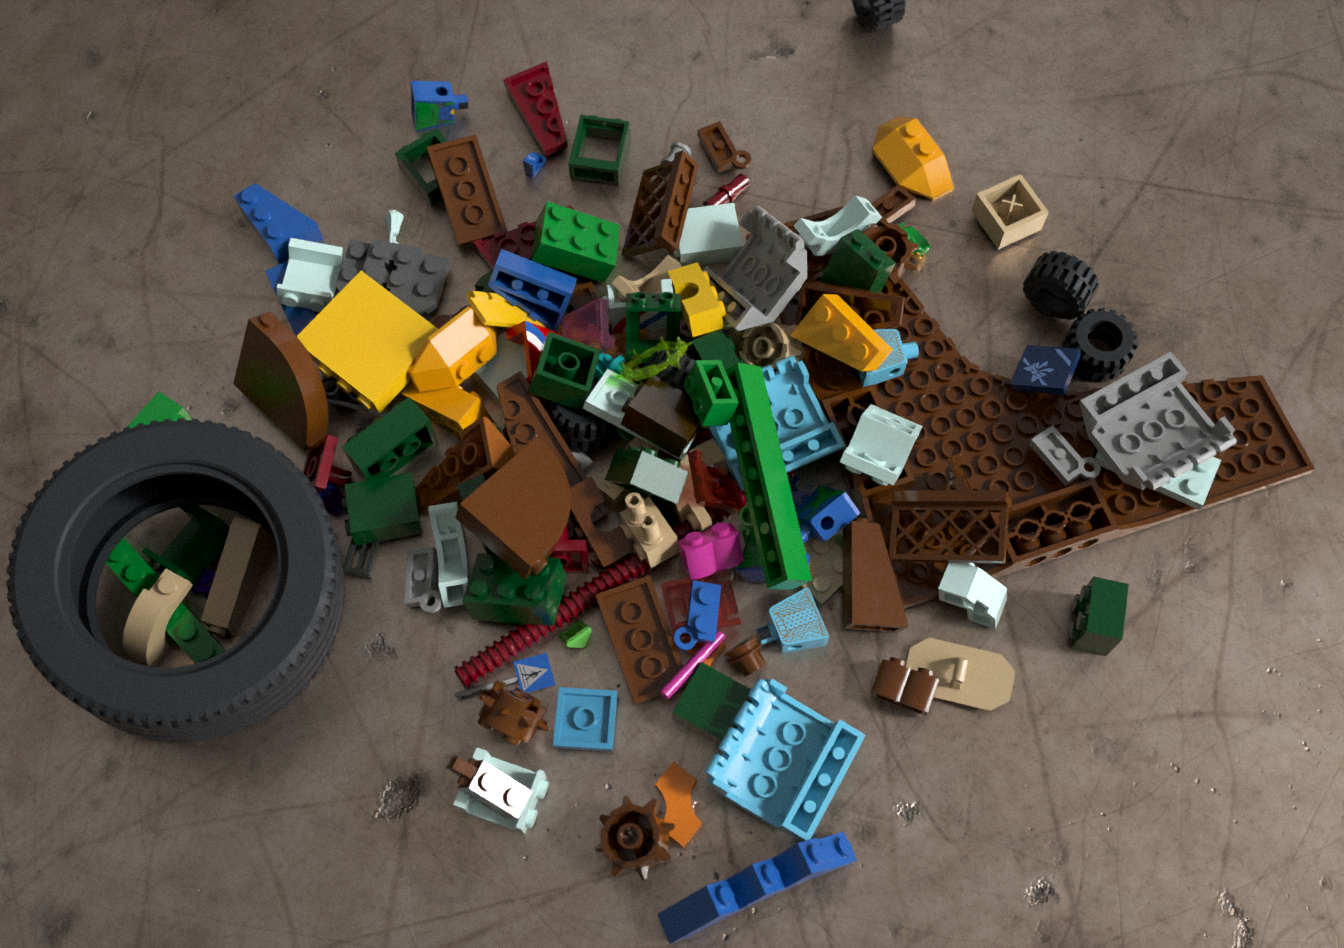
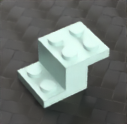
[840,404,922,485]

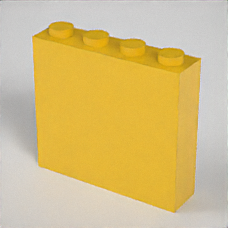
[297,271,438,413]

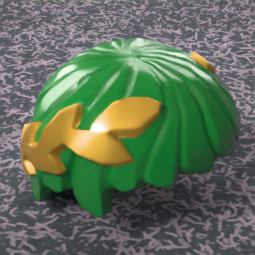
[898,222,931,260]

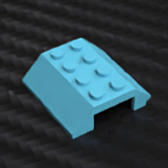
[708,355,845,492]
[704,678,866,841]

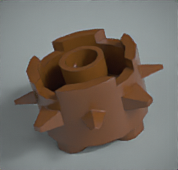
[863,223,919,287]
[477,681,549,745]
[595,795,675,881]

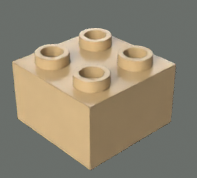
[971,174,1049,249]

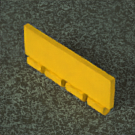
[466,290,560,331]

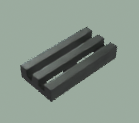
[343,537,382,579]

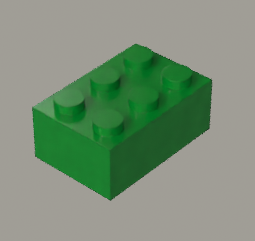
[531,201,620,283]

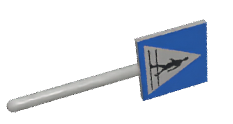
[455,653,556,698]

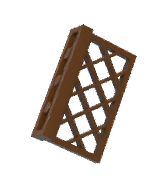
[621,150,699,258]
[889,490,1012,564]

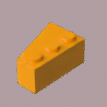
[790,294,893,372]
[402,381,499,440]

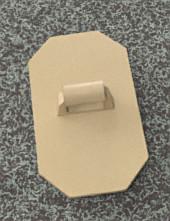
[906,637,1016,711]

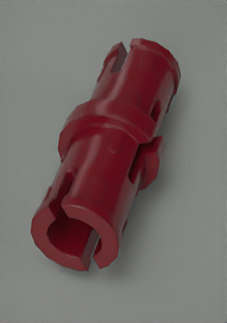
[703,173,750,206]

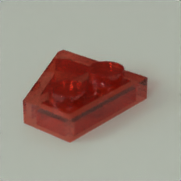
[687,449,742,513]

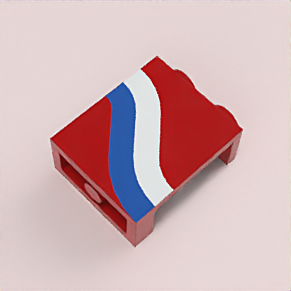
[505,321,562,402]

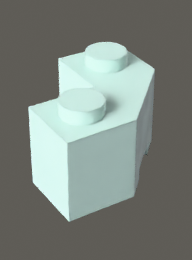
[938,563,1007,629]

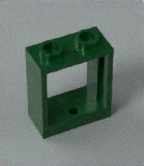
[568,115,630,185]
[395,128,448,208]

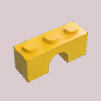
[667,262,726,337]

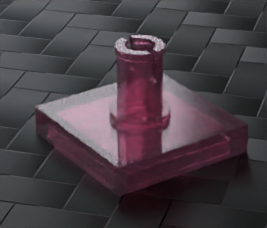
[562,297,615,354]

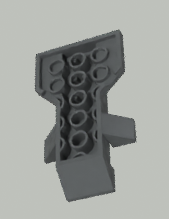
[322,239,451,412]

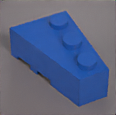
[233,183,323,265]
[488,249,577,332]

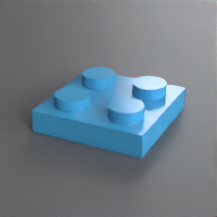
[553,687,618,752]

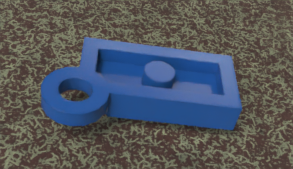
[673,580,721,651]

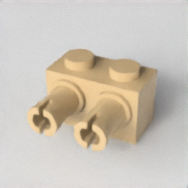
[620,492,680,568]

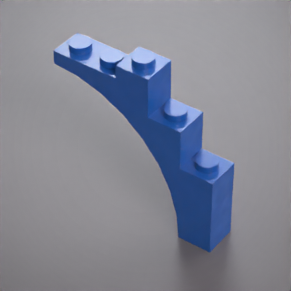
[657,832,857,944]

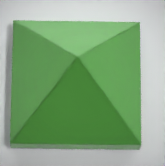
[558,620,592,648]

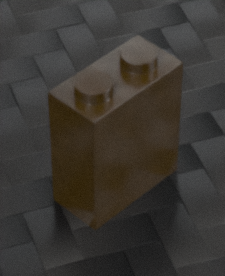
[621,375,702,458]

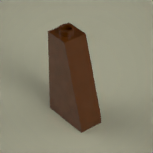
[843,518,908,633]

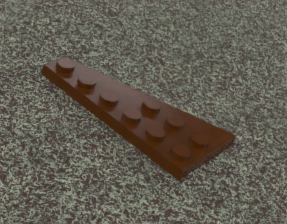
[496,371,609,538]

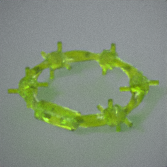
[616,336,693,384]

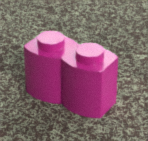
[678,523,744,580]

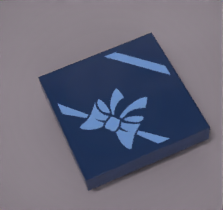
[1010,345,1081,395]

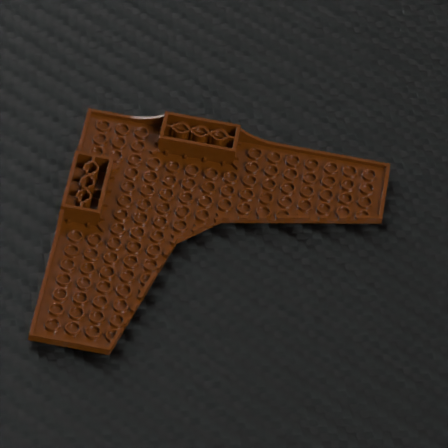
[746,206,1315,609]

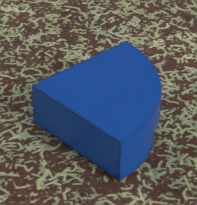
[523,152,546,179]

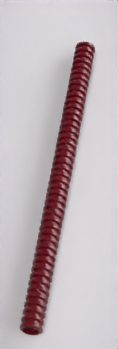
[454,470,795,689]

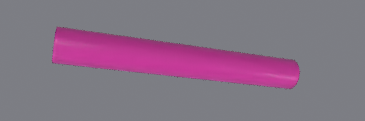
[660,630,725,700]

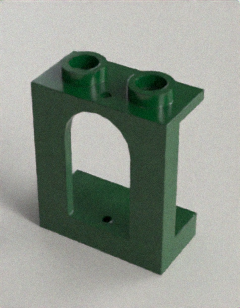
[626,292,681,363]

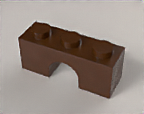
[570,476,633,568]

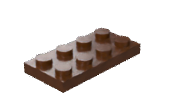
[426,134,507,247]
[595,575,689,705]

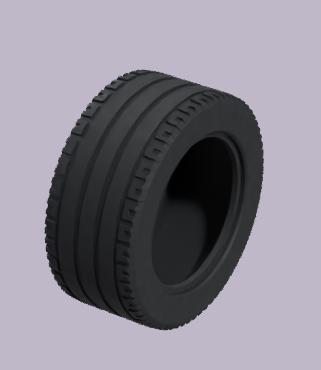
[6,418,345,742]

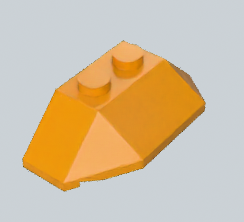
[872,116,954,201]
[408,306,499,392]

